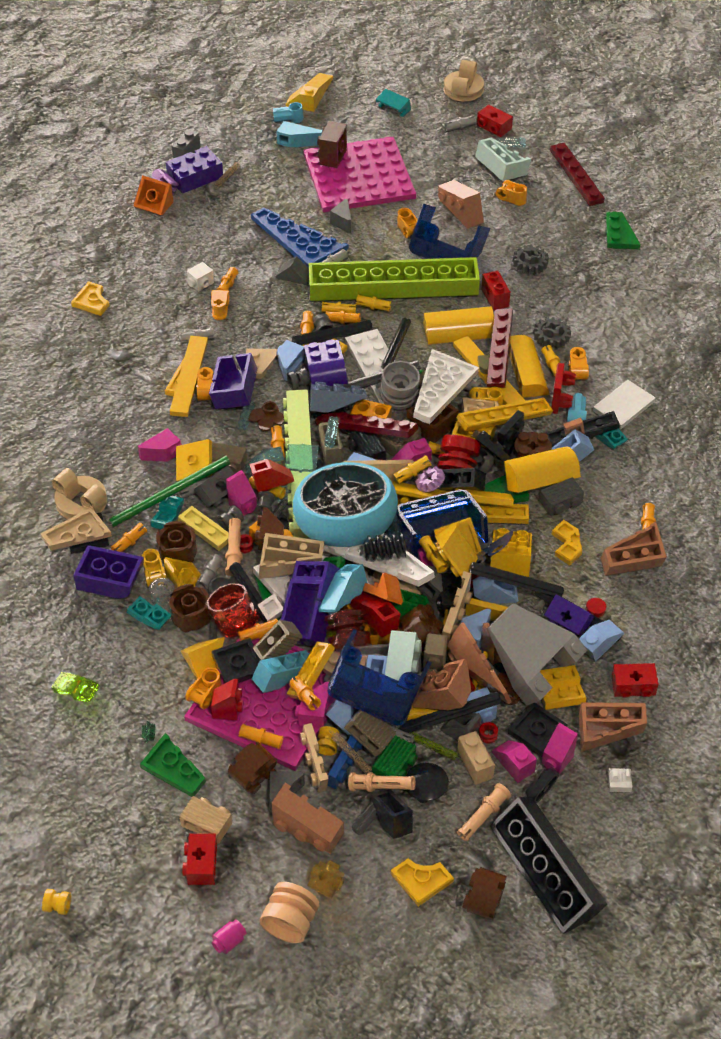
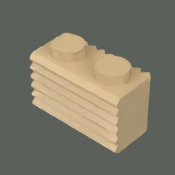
[457,731,495,785]
[180,796,232,844]

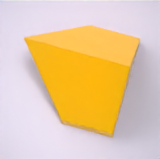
[164,557,201,589]
[181,637,225,679]

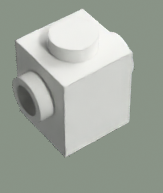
[187,262,214,292]

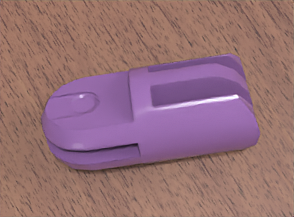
[152,169,179,195]

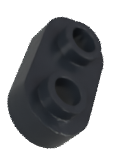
[525,767,559,804]

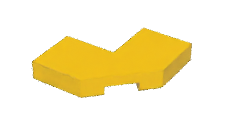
[551,520,582,566]

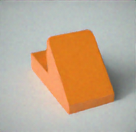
[363,573,403,605]

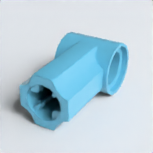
[273,102,304,123]
[567,393,587,422]

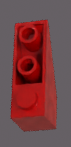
[349,591,401,638]

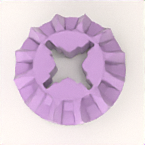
[415,466,445,492]

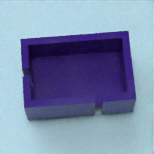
[165,146,223,194]
[209,353,258,409]
[281,579,331,646]

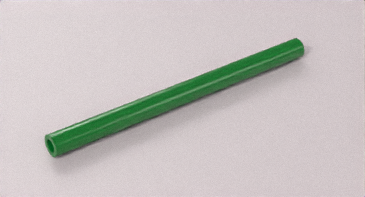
[109,456,231,527]

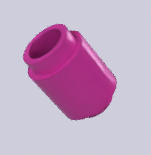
[211,919,247,954]

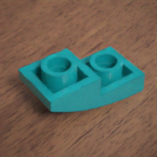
[595,428,628,449]
[127,596,171,630]

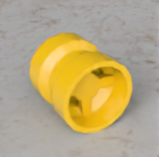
[317,726,340,756]
[42,889,71,915]

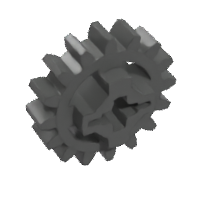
[512,245,549,275]
[533,317,571,348]

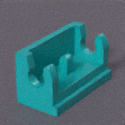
[376,88,411,117]

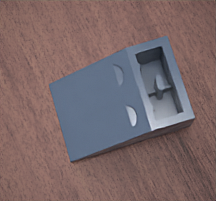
[309,382,367,413]

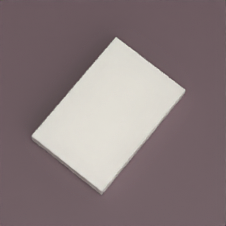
[593,380,656,430]

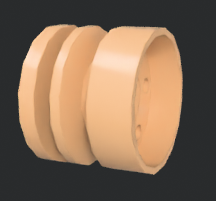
[260,882,319,943]

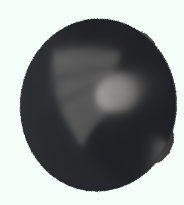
[406,763,449,803]

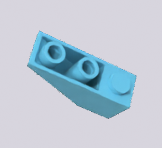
[276,121,322,147]
[319,564,368,614]
[252,650,310,693]

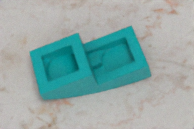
[151,495,184,529]

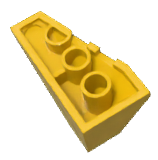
[286,73,333,112]

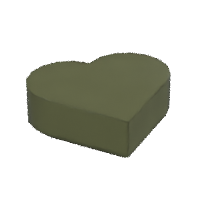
[478,355,490,374]

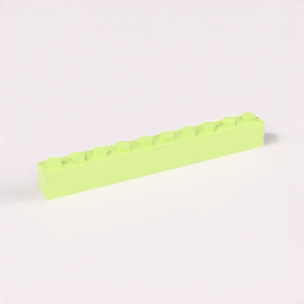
[283,390,316,539]

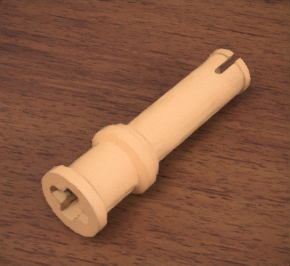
[225,518,243,576]
[348,772,416,792]
[457,783,511,841]

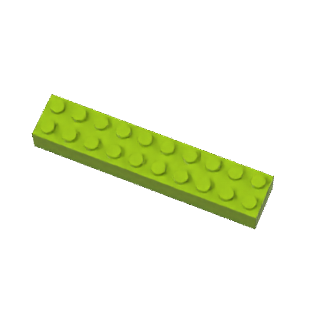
[309,257,480,301]

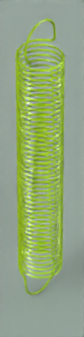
[409,732,461,760]

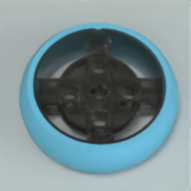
[293,462,398,547]

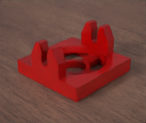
[551,363,576,414]

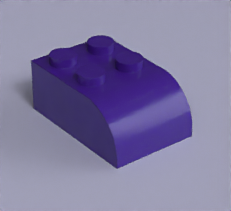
[304,340,348,386]
[73,545,144,598]

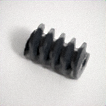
[364,533,406,561]

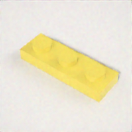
[178,506,229,551]

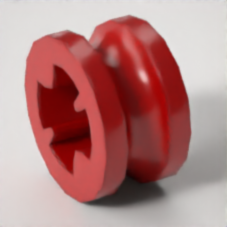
[240,534,254,554]
[479,722,498,744]

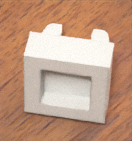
[258,594,284,621]
[608,768,632,792]

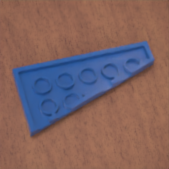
[251,208,349,268]

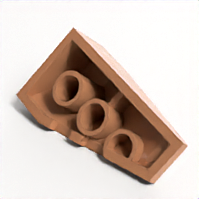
[447,622,512,704]
[404,659,471,710]

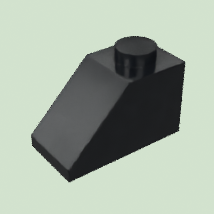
[371,789,413,839]

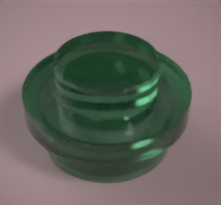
[140,721,155,743]

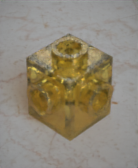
[307,860,345,898]

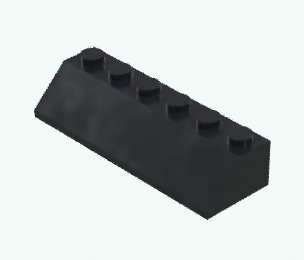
[490,797,607,934]

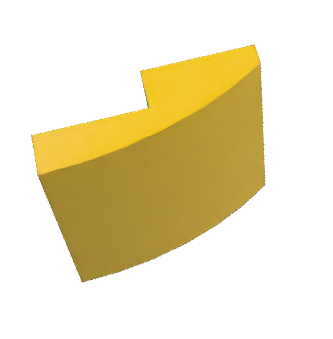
[539,665,586,710]

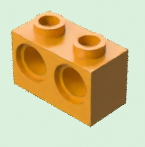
[351,399,392,419]

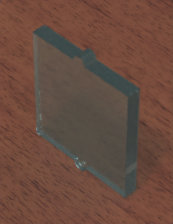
[285,443,319,473]

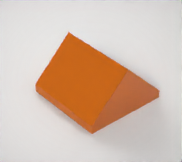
[133,175,173,215]

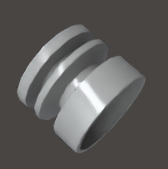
[380,361,420,410]

